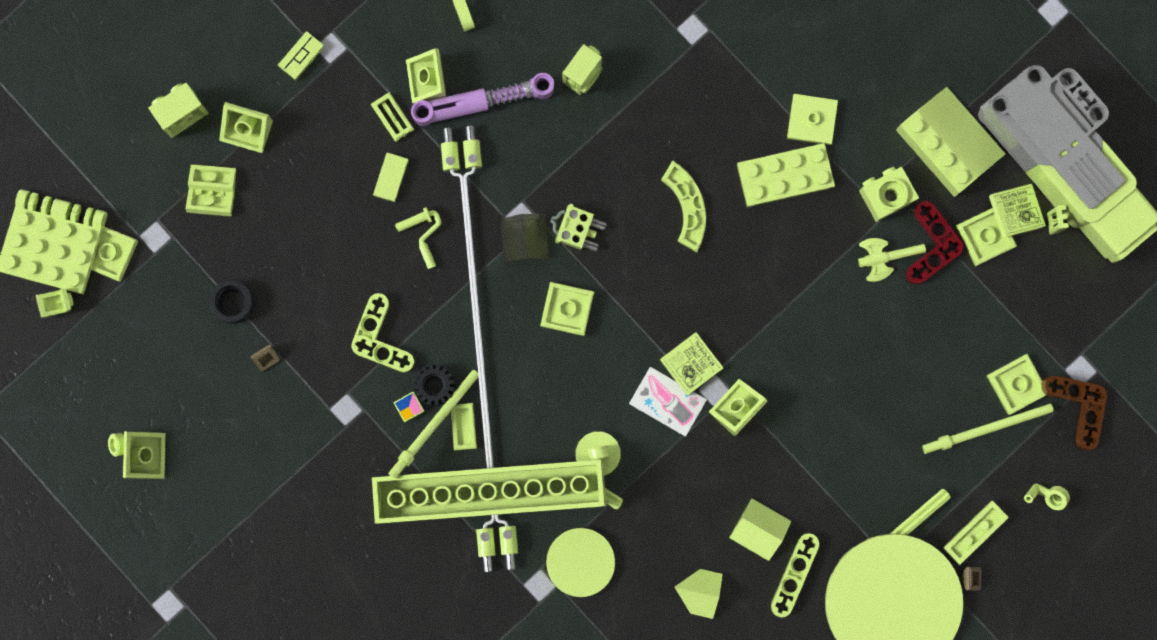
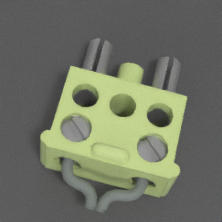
[550,204,606,251]

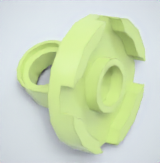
[576,432,621,476]

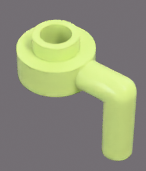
[1024,484,1070,510]

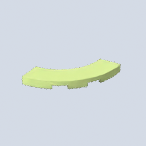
[661,161,706,253]

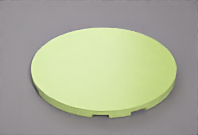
[825,534,963,640]

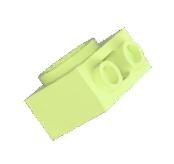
[562,44,602,95]
[859,166,919,222]

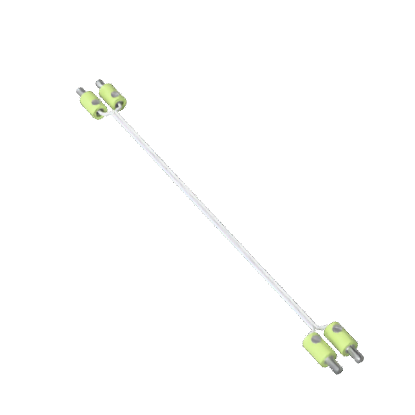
[441,125,518,572]

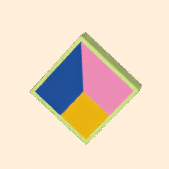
[393,392,425,422]

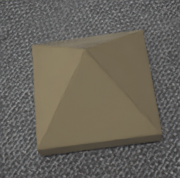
[250,345,280,372]
[960,567,981,590]

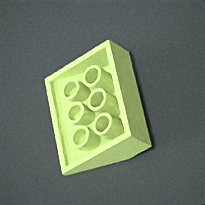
[896,87,1005,197]

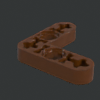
[1041,376,1107,450]

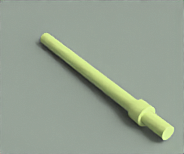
[388,370,479,479]
[922,404,1053,454]

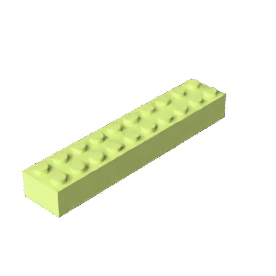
[372,460,606,524]

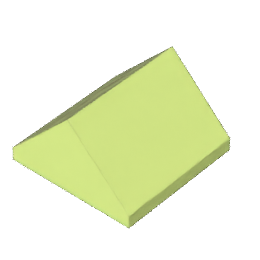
[406,48,446,103]
[219,102,273,153]
[709,379,767,436]
[123,432,166,479]
[729,498,791,561]

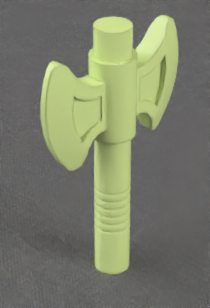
[858,238,926,281]

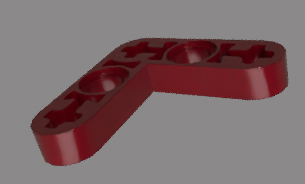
[906,201,963,285]

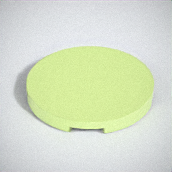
[546,528,615,597]

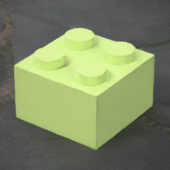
[148,83,209,138]

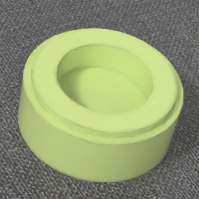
[108,433,124,456]

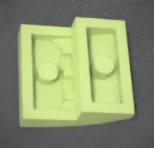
[186,164,236,216]

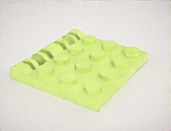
[0,189,107,295]

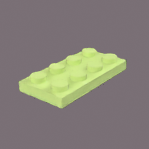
[737,143,835,207]

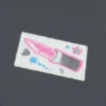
[629,367,707,437]

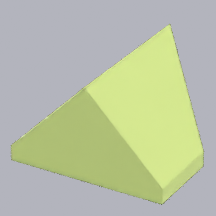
[675,569,722,619]

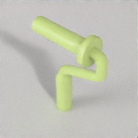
[395,207,441,269]

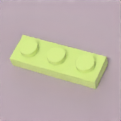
[943,501,1009,565]

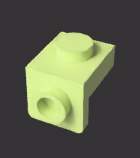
[36,288,73,318]

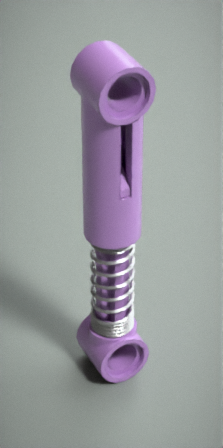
[411,73,554,126]

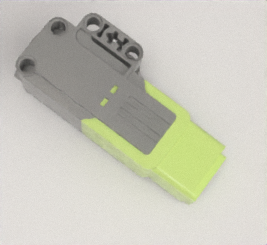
[978,65,1157,263]

